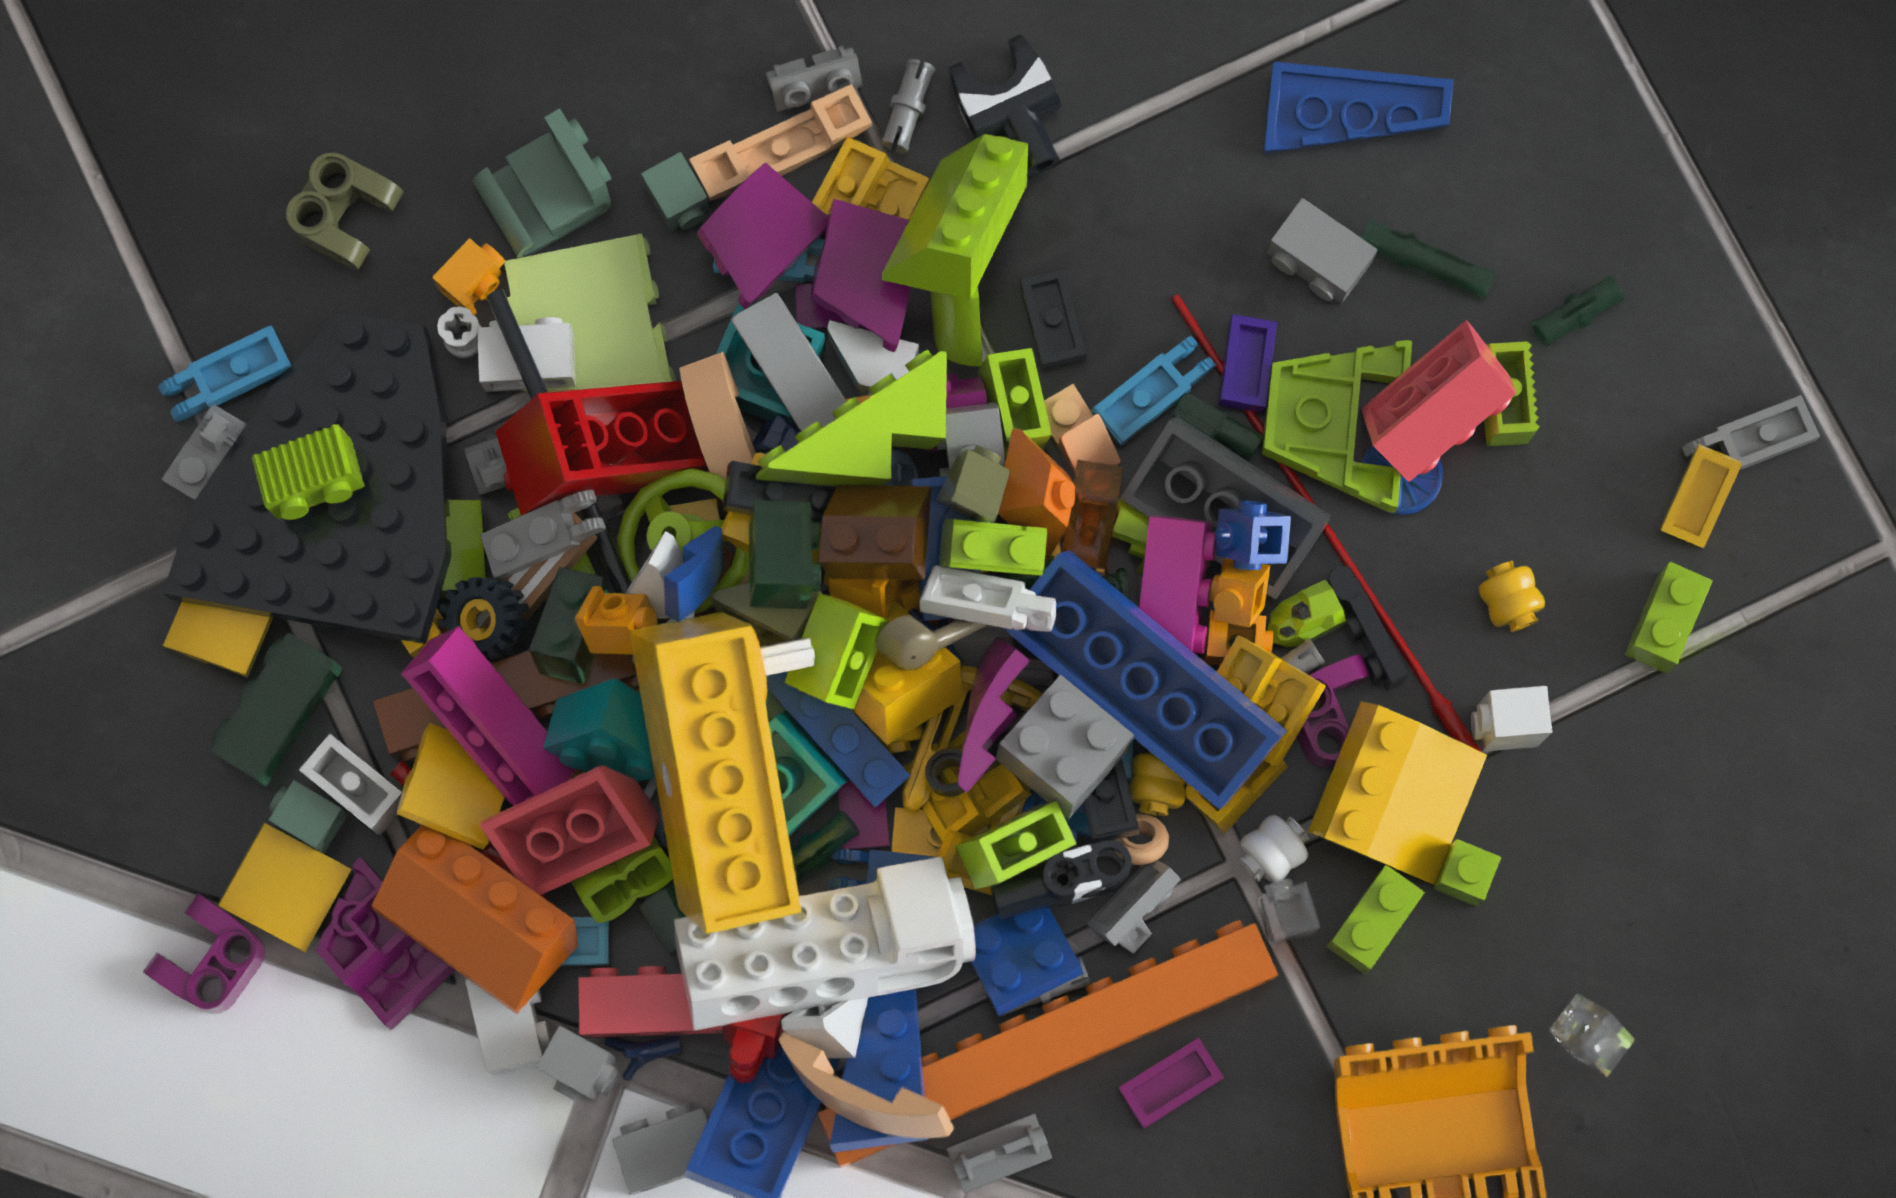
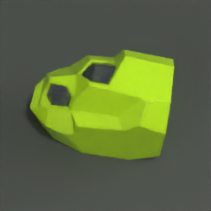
[1268,579,1346,647]

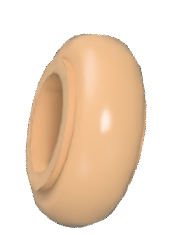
[1113,813,1169,865]

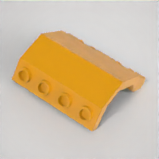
[1334,1025,1547,1198]

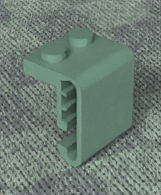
[472,108,612,259]

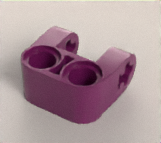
[1297,654,1371,768]
[142,893,265,1013]

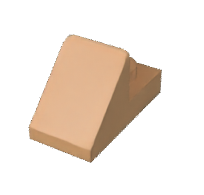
[1044,384,1121,487]

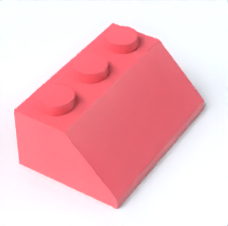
[1361,320,1516,482]
[480,765,660,895]

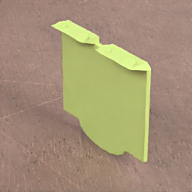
[505,233,676,392]

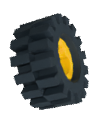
[438,577,531,662]

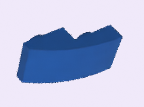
[664,526,723,622]

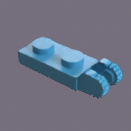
[158,326,292,422]
[1091,336,1217,448]

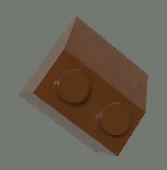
[819,485,932,580]

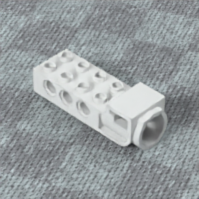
[674,857,975,1031]

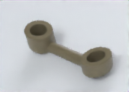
[877,576,999,670]

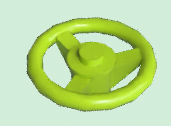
[617,468,752,613]

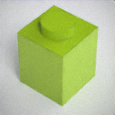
[1433,839,1501,907]

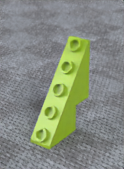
[756,350,947,487]

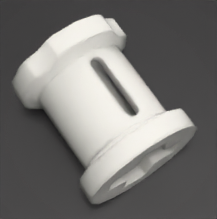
[437,307,481,358]

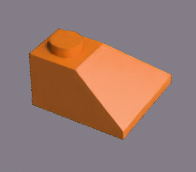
[998,428,1075,555]

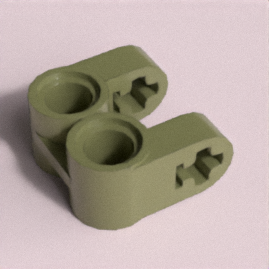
[286,152,404,270]

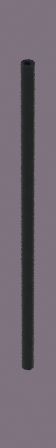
[486,289,632,594]

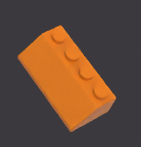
[372,825,579,1014]

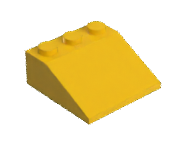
[1308,701,1487,885]

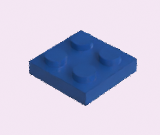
[970,907,1084,1016]

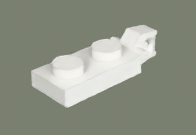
[920,565,1056,632]

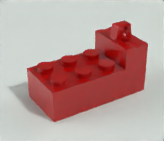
[495,381,709,516]

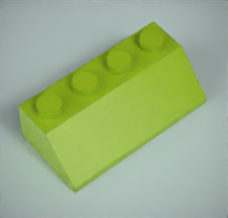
[882,134,1028,300]

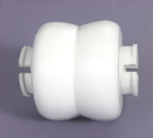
[1239,815,1309,884]

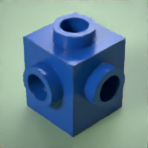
[1215,501,1291,570]

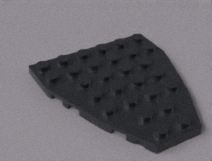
[163,311,451,644]

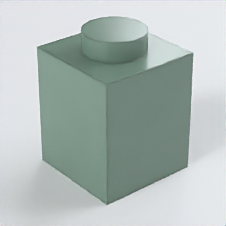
[641,152,710,232]
[269,780,349,854]

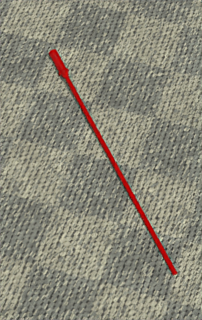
[1171,294,1481,752]

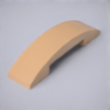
[689,84,872,201]
[679,352,756,512]
[778,1032,954,1138]

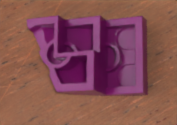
[697,162,828,309]
[810,199,911,352]
[958,636,1030,792]
[315,857,456,1030]

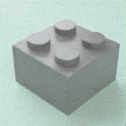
[996,675,1134,819]

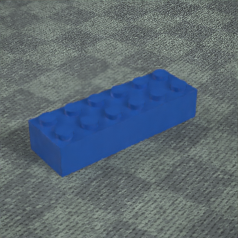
[1003,550,1287,809]

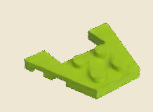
[1262,340,1412,513]

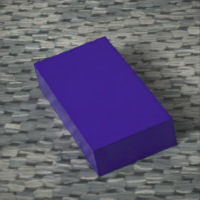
[1218,314,1277,413]

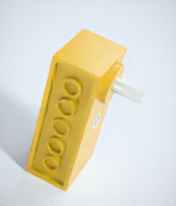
[629,612,815,934]

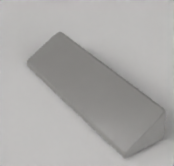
[731,293,847,431]

